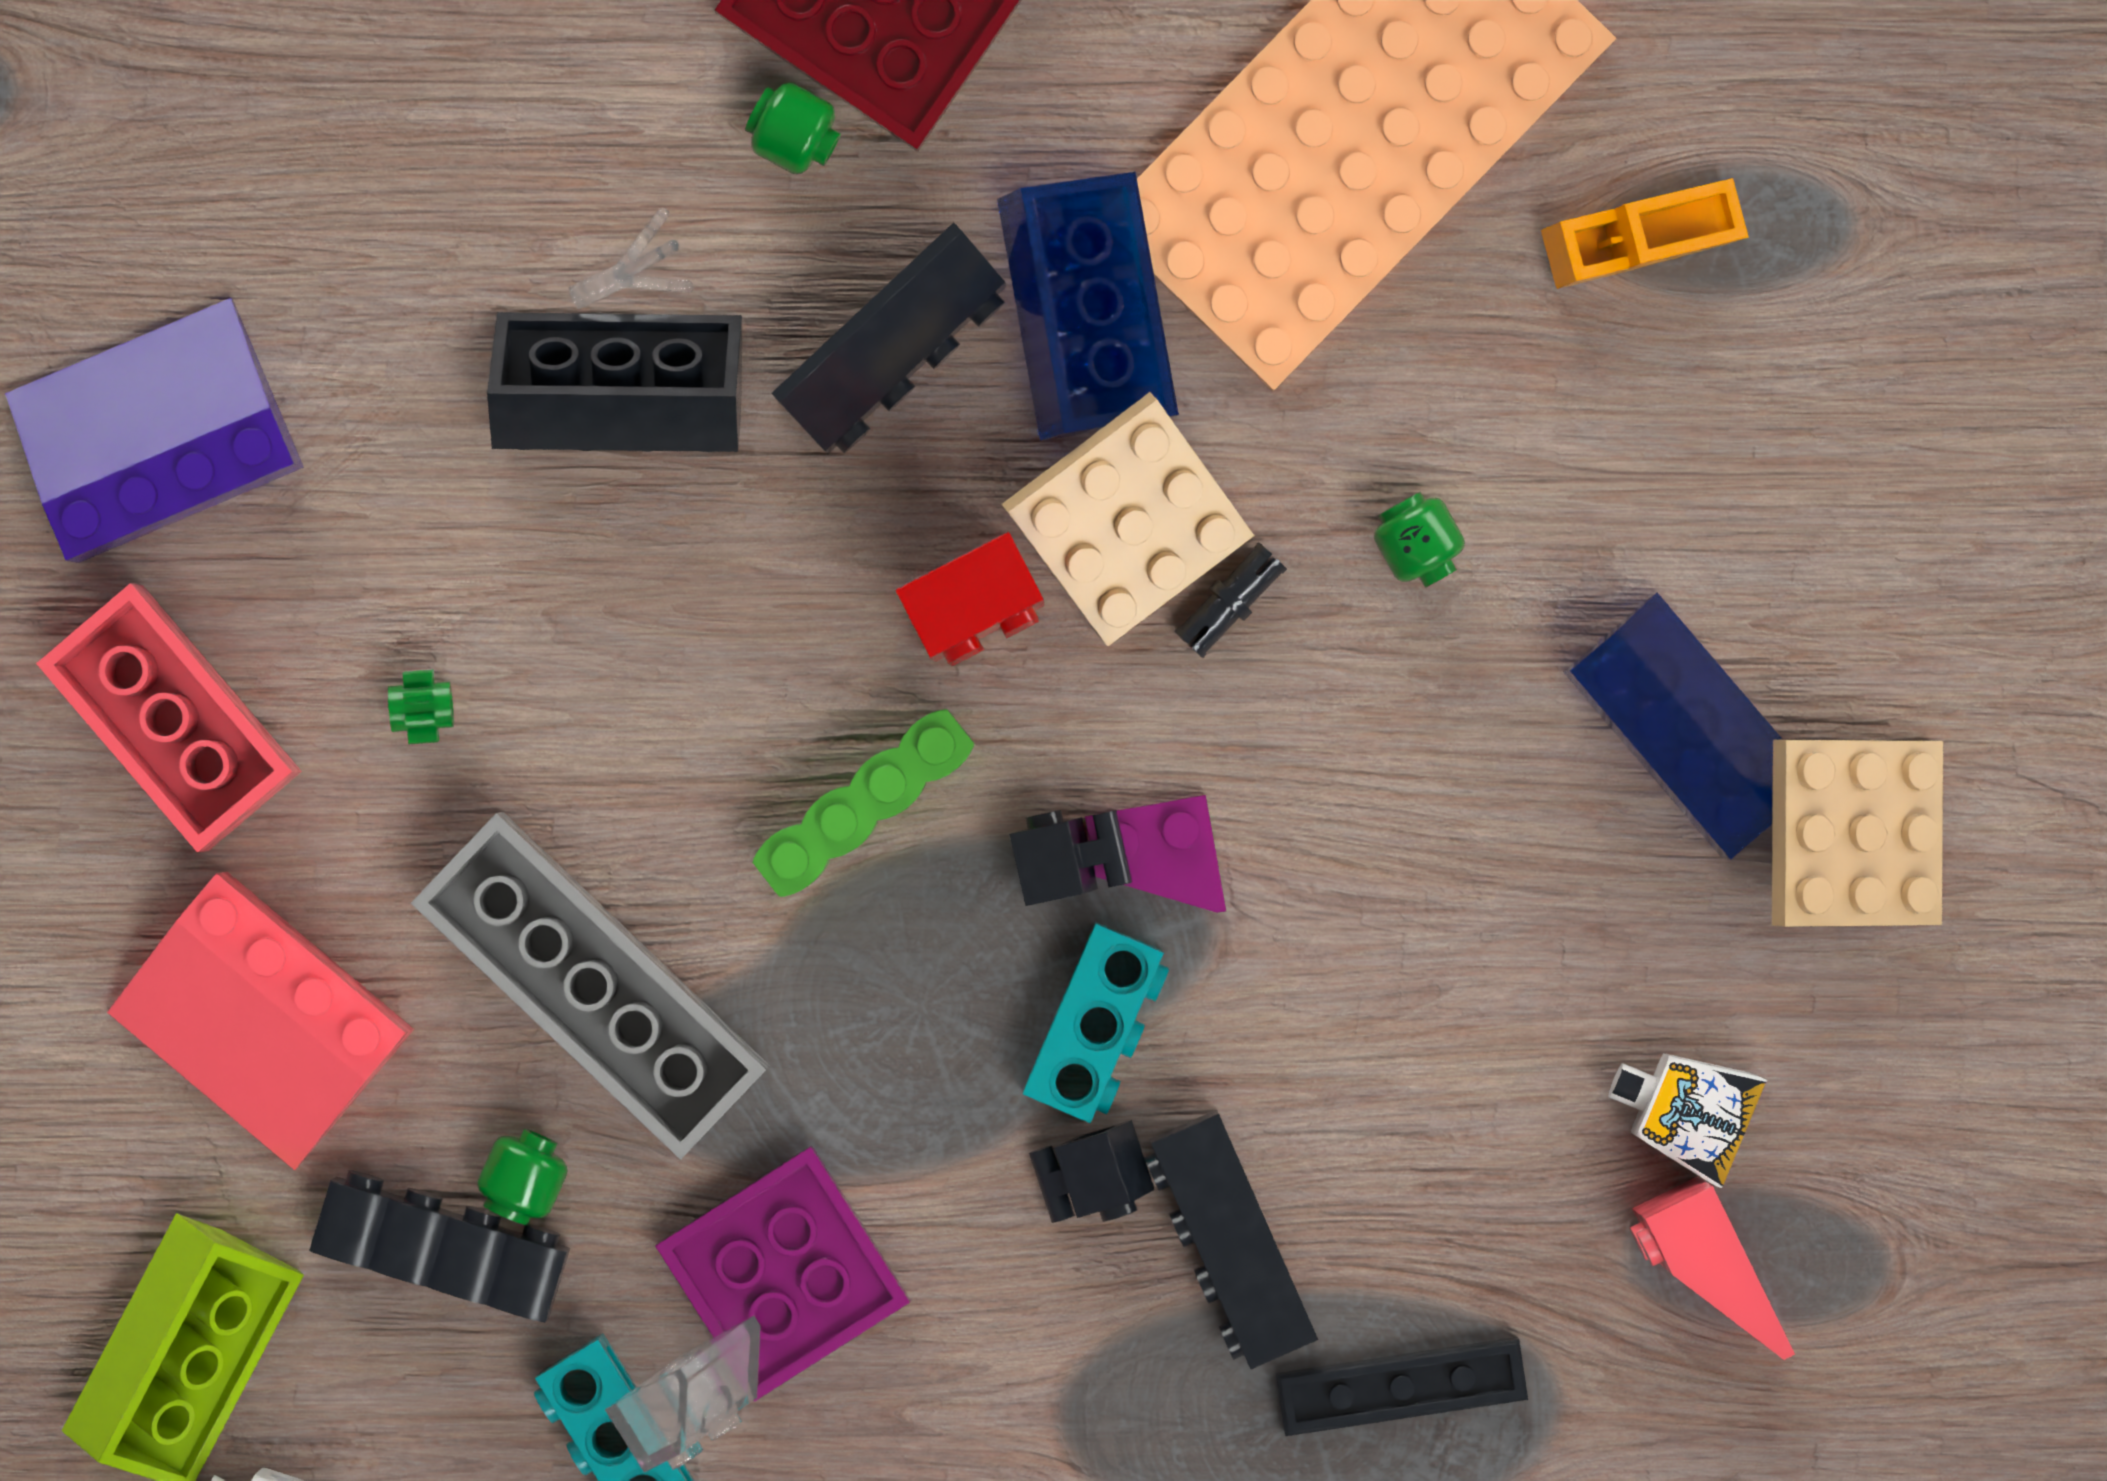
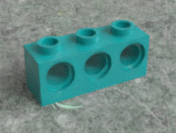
[1022,922,1170,1123]
[534,1333,694,1481]

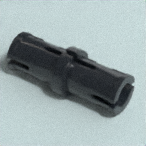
[1174,542,1287,658]

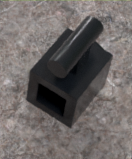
[1009,810,1132,906]
[1029,1120,1155,1223]

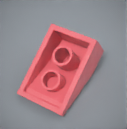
[1630,1176,1795,1360]

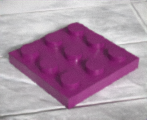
[655,1145,911,1402]

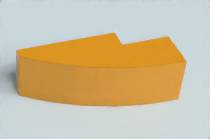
[1541,178,1749,289]

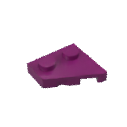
[1085,795,1226,913]

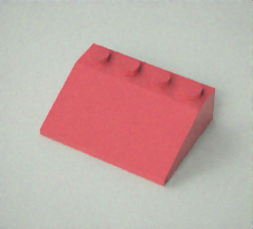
[107,872,414,1170]

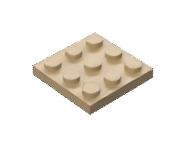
[1002,392,1255,646]
[1772,740,1943,927]

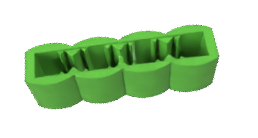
[752,709,975,897]

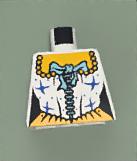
[1608,1053,1767,1188]

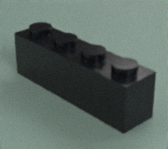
[1144,1110,1318,1369]

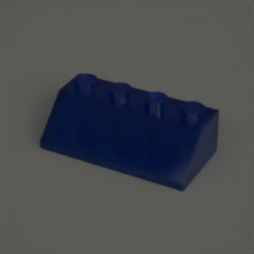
[997,172,1179,441]
[1563,592,1783,860]

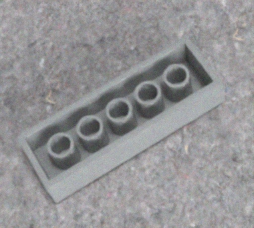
[411,812,770,1160]

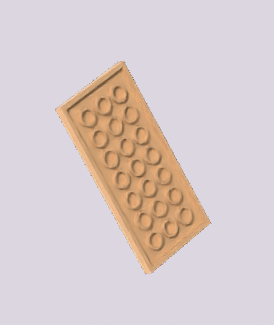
[1098,0,1616,391]

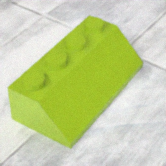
[61,1213,304,1481]

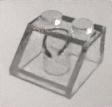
[605,1316,760,1473]

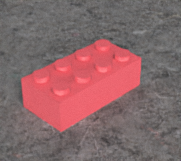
[36,583,302,853]

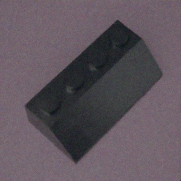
[771,222,1006,454]
[487,312,742,453]

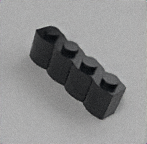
[309,1170,570,1323]

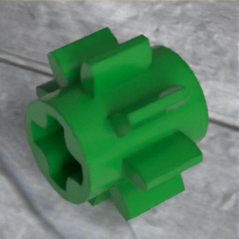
[388,669,454,745]

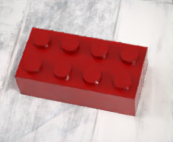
[895,532,1044,666]

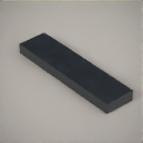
[1276,1337,1528,1436]

